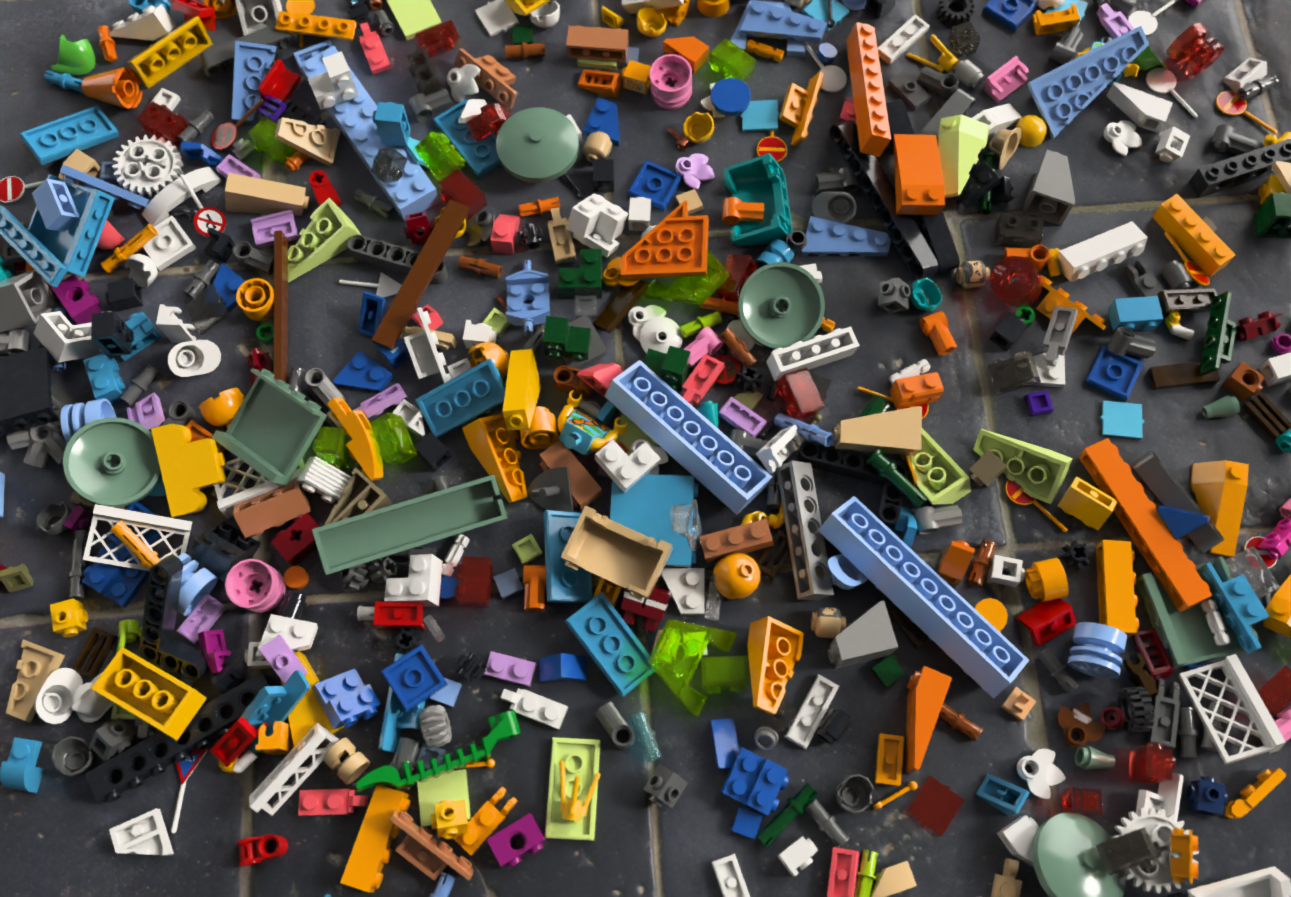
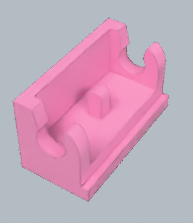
[983,56,1029,103]

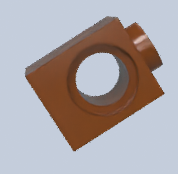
[1222,361,1265,401]

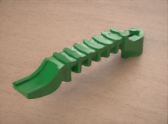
[356,710,521,793]

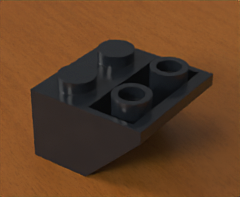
[190,521,260,583]

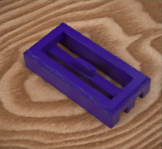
[256,94,287,121]

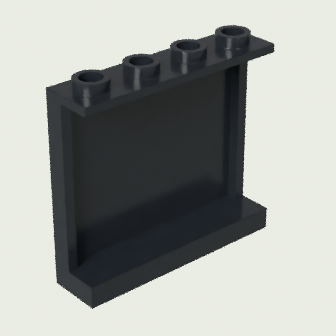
[0,347,59,437]

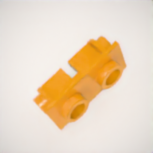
[1170,828,1198,884]

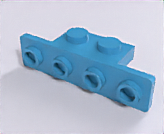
[1198,562,1269,654]
[379,653,425,753]
[240,670,310,753]

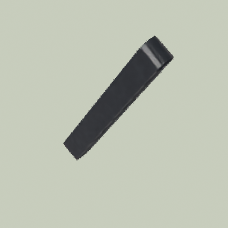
[886,99,960,273]
[830,120,939,280]

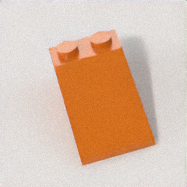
[893,134,945,215]
[905,666,952,774]

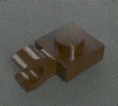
[1123,653,1158,695]

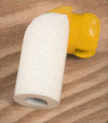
[1165,312,1194,340]
[219,749,258,773]

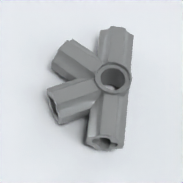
[6,423,67,468]

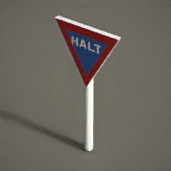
[171,750,207,833]

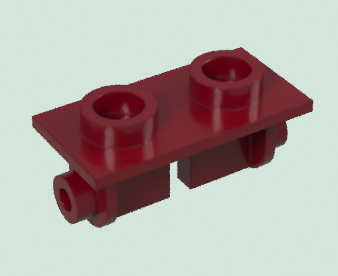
[1236,310,1282,341]
[247,349,272,387]

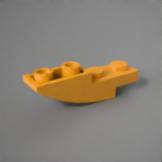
[327,398,383,481]

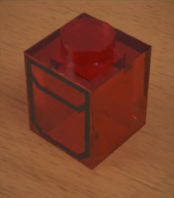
[1061,787,1103,817]

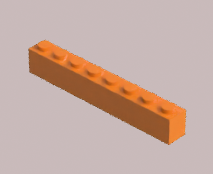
[846,22,891,157]
[1079,438,1212,613]

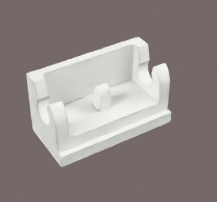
[156,304,196,343]
[756,425,803,474]

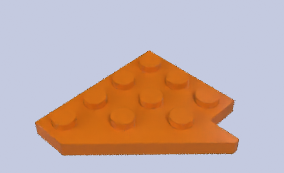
[620,201,709,279]

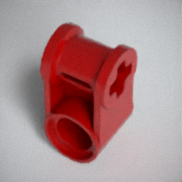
[309,170,342,206]
[236,834,288,867]

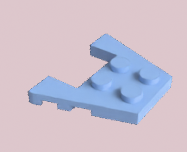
[728,0,805,57]

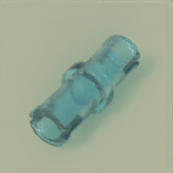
[631,711,663,762]

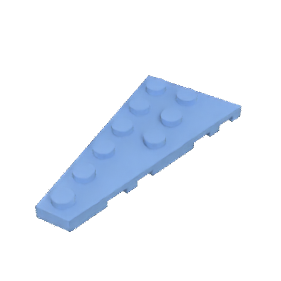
[1027,26,1149,139]

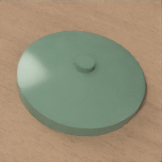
[496,107,579,183]
[738,262,825,349]
[63,417,161,507]
[1032,812,1126,897]

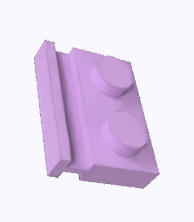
[250,209,299,249]
[126,392,165,430]

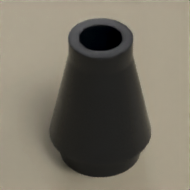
[786,230,807,258]

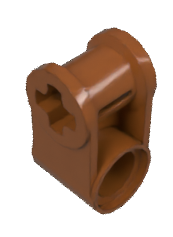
[554,366,593,397]

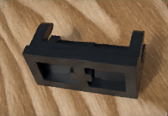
[278,99,326,126]

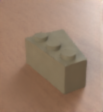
[324,467,392,525]

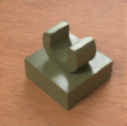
[0,563,34,593]

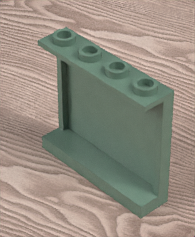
[212,368,327,486]
[1136,556,1259,669]

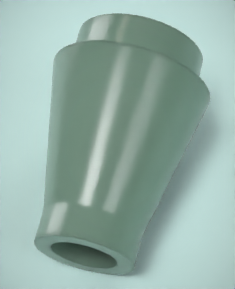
[1202,395,1240,419]
[1075,745,1115,770]

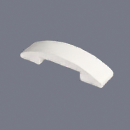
[142,167,222,226]

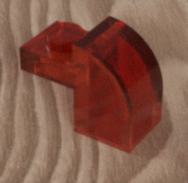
[466,103,512,142]

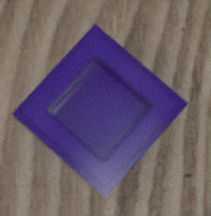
[1024,390,1054,417]

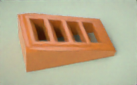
[577,69,623,98]

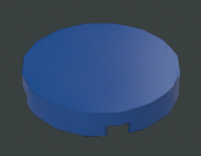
[711,78,751,116]

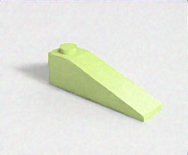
[938,115,989,198]
[288,198,361,282]

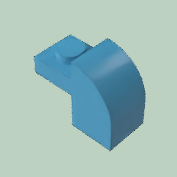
[0,738,44,793]

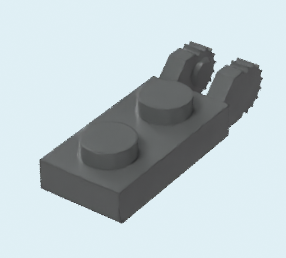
[1124,258,1165,313]
[1147,678,1180,749]

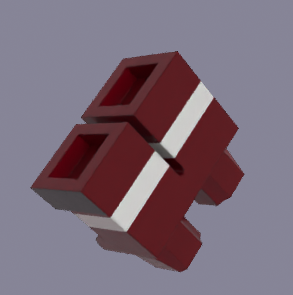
[621,587,672,632]

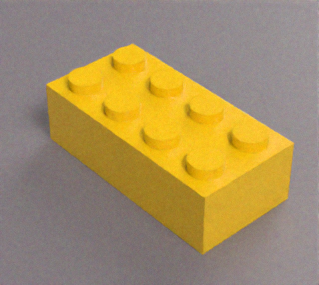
[91,647,207,740]

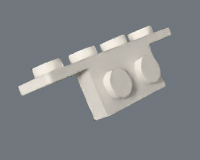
[404,307,452,383]
[1132,773,1183,872]

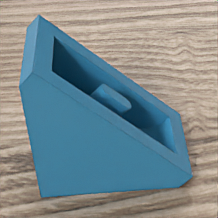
[976,774,1029,816]

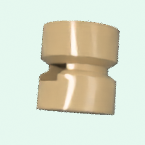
[323,737,370,785]

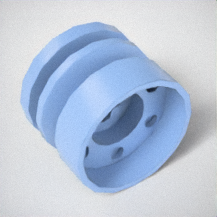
[60,399,116,444]
[177,553,218,616]
[1067,622,1127,678]

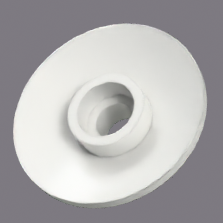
[640,317,683,354]

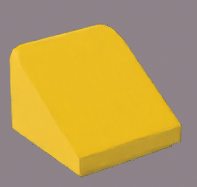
[601,6,625,29]

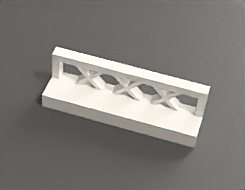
[249,723,339,816]

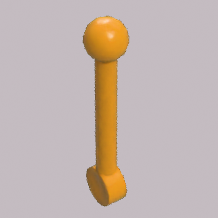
[456,759,495,769]
[872,781,918,810]

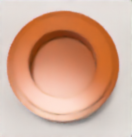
[284,566,309,590]

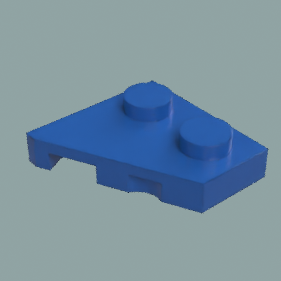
[583,98,620,146]
[205,263,245,319]
[332,351,394,393]

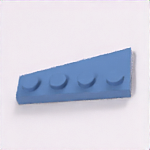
[739,0,827,43]
[232,41,277,124]
[60,164,149,210]
[801,216,891,256]

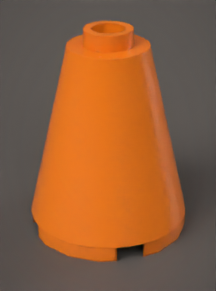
[81,67,142,109]

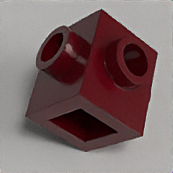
[404,211,434,246]

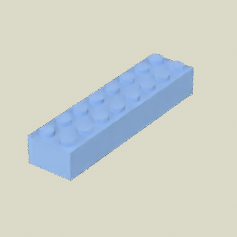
[604,360,772,515]

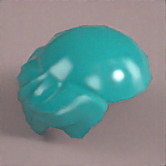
[910,278,942,312]

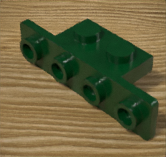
[1200,291,1237,375]

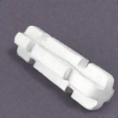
[889,359,930,386]
[441,534,469,576]
[1201,599,1230,646]

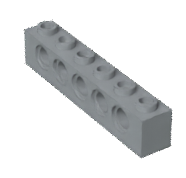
[776,461,834,601]

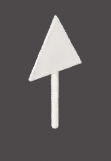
[339,272,402,298]

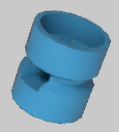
[755,239,794,269]

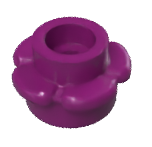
[1270,333,1291,354]

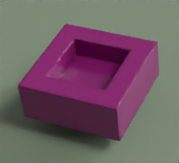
[63,505,91,532]

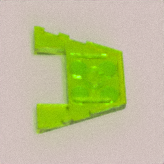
[643,249,730,305]
[648,619,737,717]

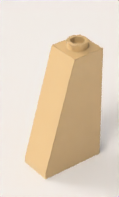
[225,173,309,216]
[832,406,922,456]

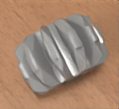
[419,705,452,748]

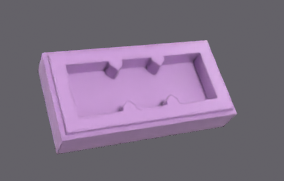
[215,154,261,179]
[718,397,767,438]
[176,593,227,645]
[259,634,308,684]

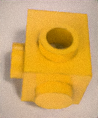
[50,599,88,637]

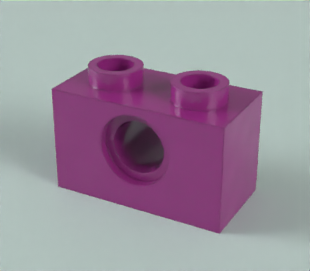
[51,274,102,325]
[486,813,546,869]

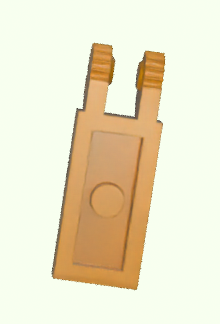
[1224,768,1286,819]
[453,787,518,856]

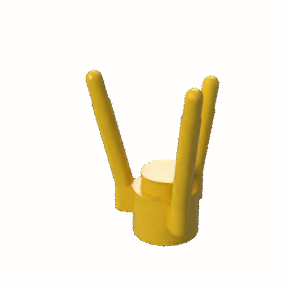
[907,34,959,73]
[559,760,600,822]

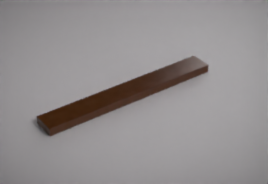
[372,199,470,351]
[273,230,288,383]

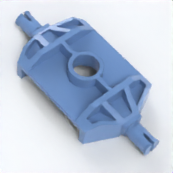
[506,260,550,337]

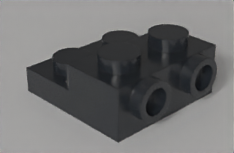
[953,154,1001,208]

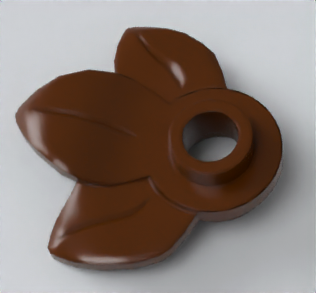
[1057,703,1106,748]

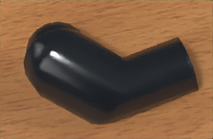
[171,205,199,222]

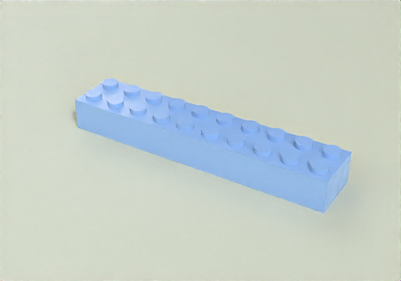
[299,46,440,222]
[818,496,1029,699]

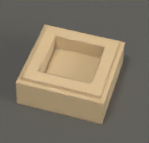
[676,189,703,215]

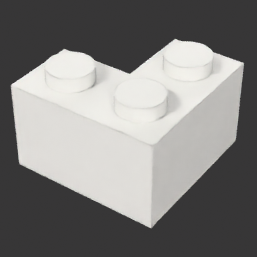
[308,51,359,110]
[566,193,629,241]
[33,311,100,363]
[594,439,661,493]
[384,554,443,607]

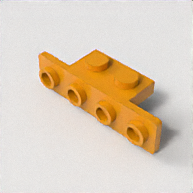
[275,11,356,40]
[779,72,823,146]
[1033,275,1106,333]

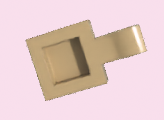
[991,858,1022,897]

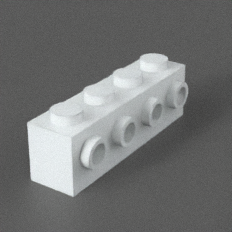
[1057,222,1148,282]
[766,327,859,381]

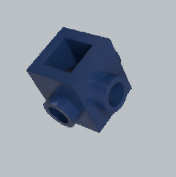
[1186,776,1228,816]

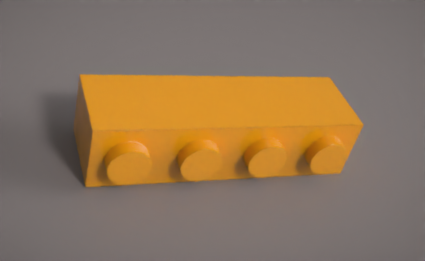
[1152,194,1235,278]
[1095,540,1139,638]
[340,785,410,893]

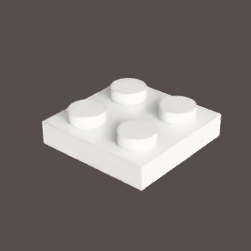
[143,216,196,271]

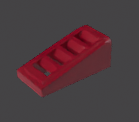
[1132,628,1174,681]

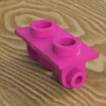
[1258,518,1291,560]

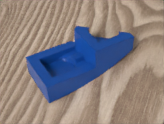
[181,142,224,167]

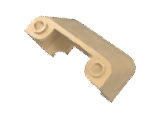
[561,506,673,601]

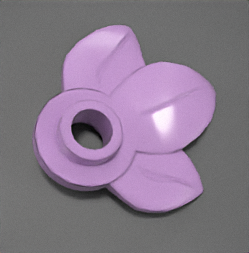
[675,153,715,190]

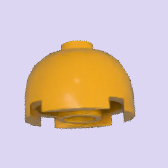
[468,342,509,379]
[198,388,244,428]
[713,552,760,600]

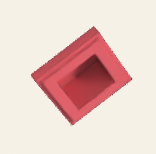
[411,304,443,330]

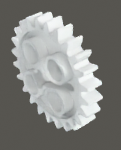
[112,135,183,197]
[1110,807,1199,894]

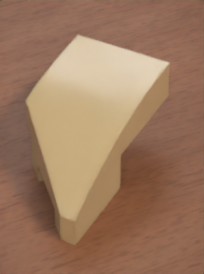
[870,861,917,897]

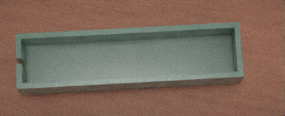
[312,475,507,575]

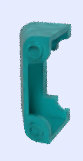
[723,153,793,247]

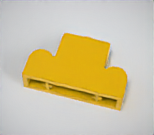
[151,424,226,517]

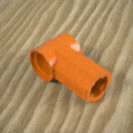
[722,197,764,225]
[1003,245,1050,272]
[920,311,957,356]
[523,565,546,612]

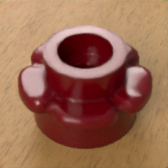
[1100,706,1125,730]

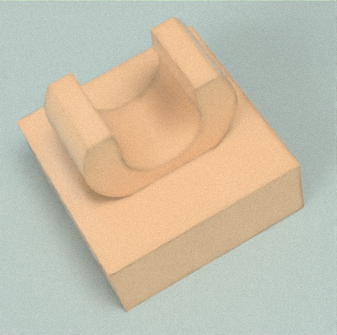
[1001,687,1036,721]

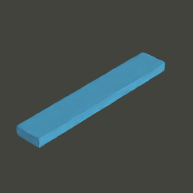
[0,206,68,287]

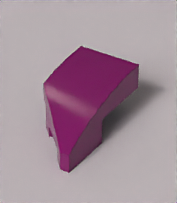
[198,629,232,673]

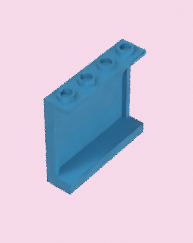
[28,174,115,277]
[610,474,698,568]

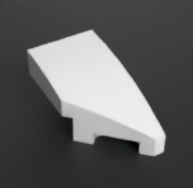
[458,99,494,124]
[390,399,425,437]

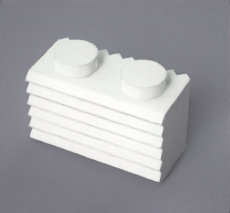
[297,456,351,504]

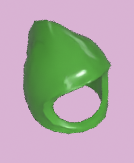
[51,34,96,75]

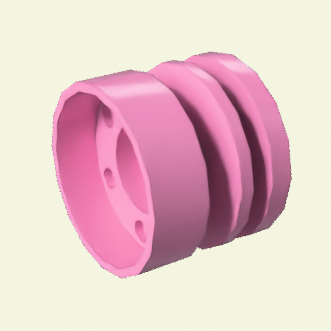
[650,54,692,110]
[225,559,286,613]

